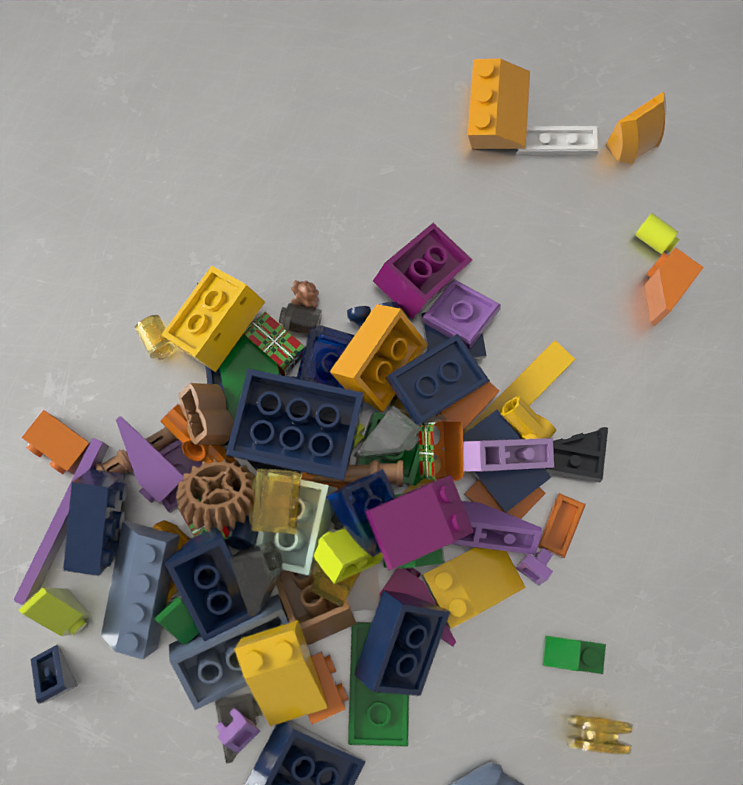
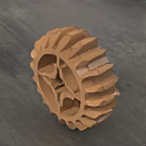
[176,458,259,532]

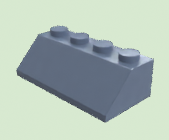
[101,521,180,660]
[169,594,290,710]

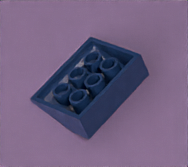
[226,369,365,481]
[245,721,366,785]

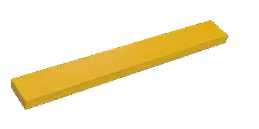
[402,340,575,494]

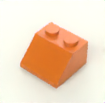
[644,247,704,326]

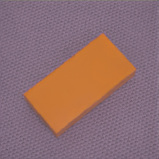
[538,493,586,558]

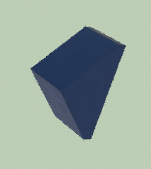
[30,645,78,704]

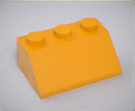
[468,58,530,149]
[330,304,428,412]

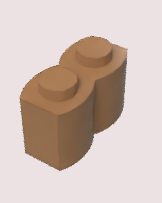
[179,383,234,445]

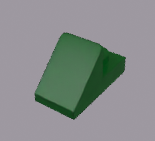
[155,597,199,645]
[542,636,606,674]

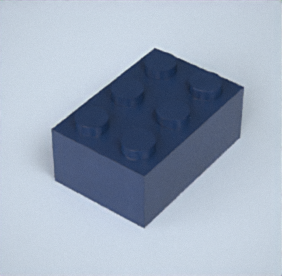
[63,469,128,576]

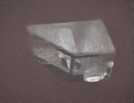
[354,406,421,458]

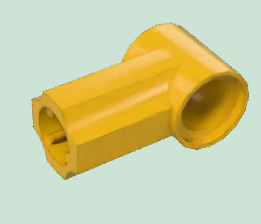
[501,396,557,439]

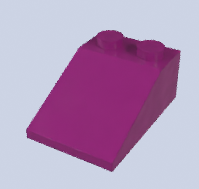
[373,223,473,319]
[366,475,474,570]

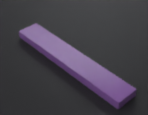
[14,438,109,605]

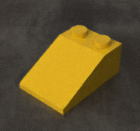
[421,547,526,629]
[234,620,328,726]

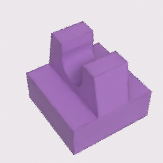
[516,548,553,586]
[216,708,260,753]

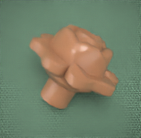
[291,280,319,308]

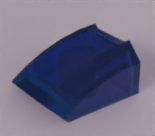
[296,325,355,389]
[326,469,396,557]

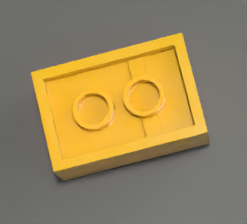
[162,266,265,372]

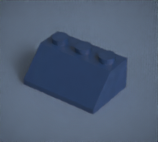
[165,528,259,642]
[354,590,450,696]

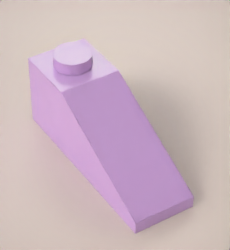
[463,438,554,471]

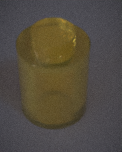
[134,315,175,360]

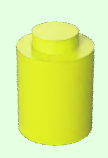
[635,212,680,254]

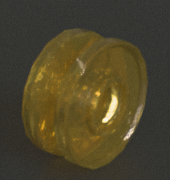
[566,715,633,754]

